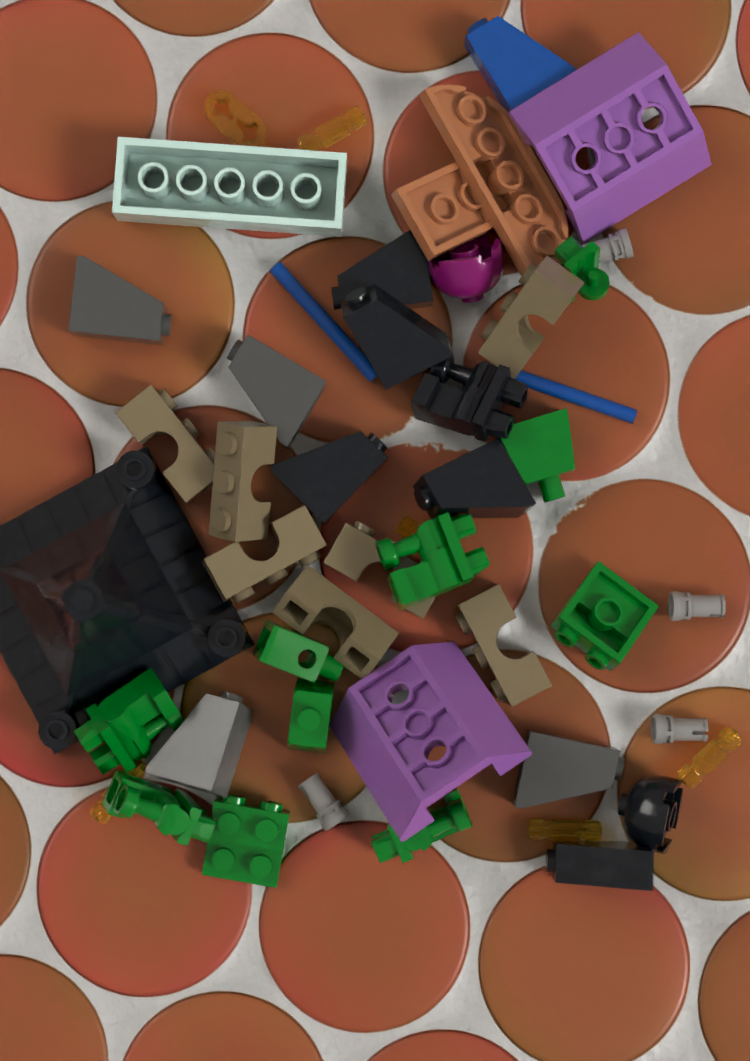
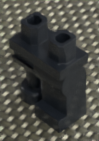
[411,356,528,442]

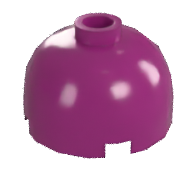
[428,236,504,303]

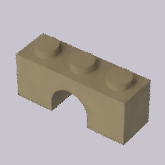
[478,256,585,379]
[115,385,215,504]
[209,421,277,542]
[202,505,327,604]
[323,520,436,619]
[272,565,399,679]
[454,584,552,707]

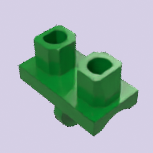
[555,236,610,304]

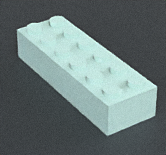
[112,137,347,237]

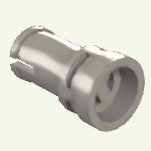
[582,228,634,263]
[668,591,726,621]
[650,714,708,744]
[298,772,350,831]

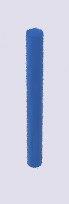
[269,262,378,382]
[511,370,637,424]

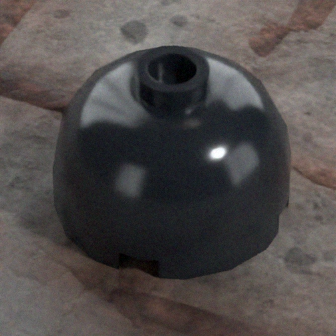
[618,775,683,854]

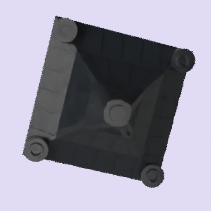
[0,446,255,754]

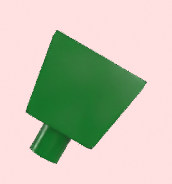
[496,408,575,503]
[252,619,344,683]
[287,678,335,754]

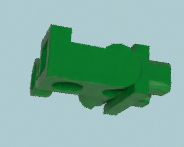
[375,512,490,611]
[74,668,184,775]
[102,769,216,846]
[371,787,473,863]

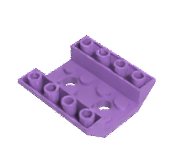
[508,32,711,244]
[329,641,533,842]

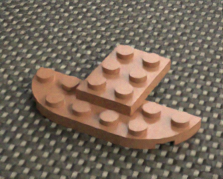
[391,84,568,276]

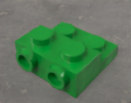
[550,561,659,671]
[202,794,290,888]

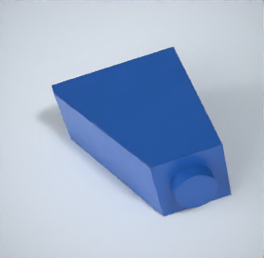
[464,16,576,112]

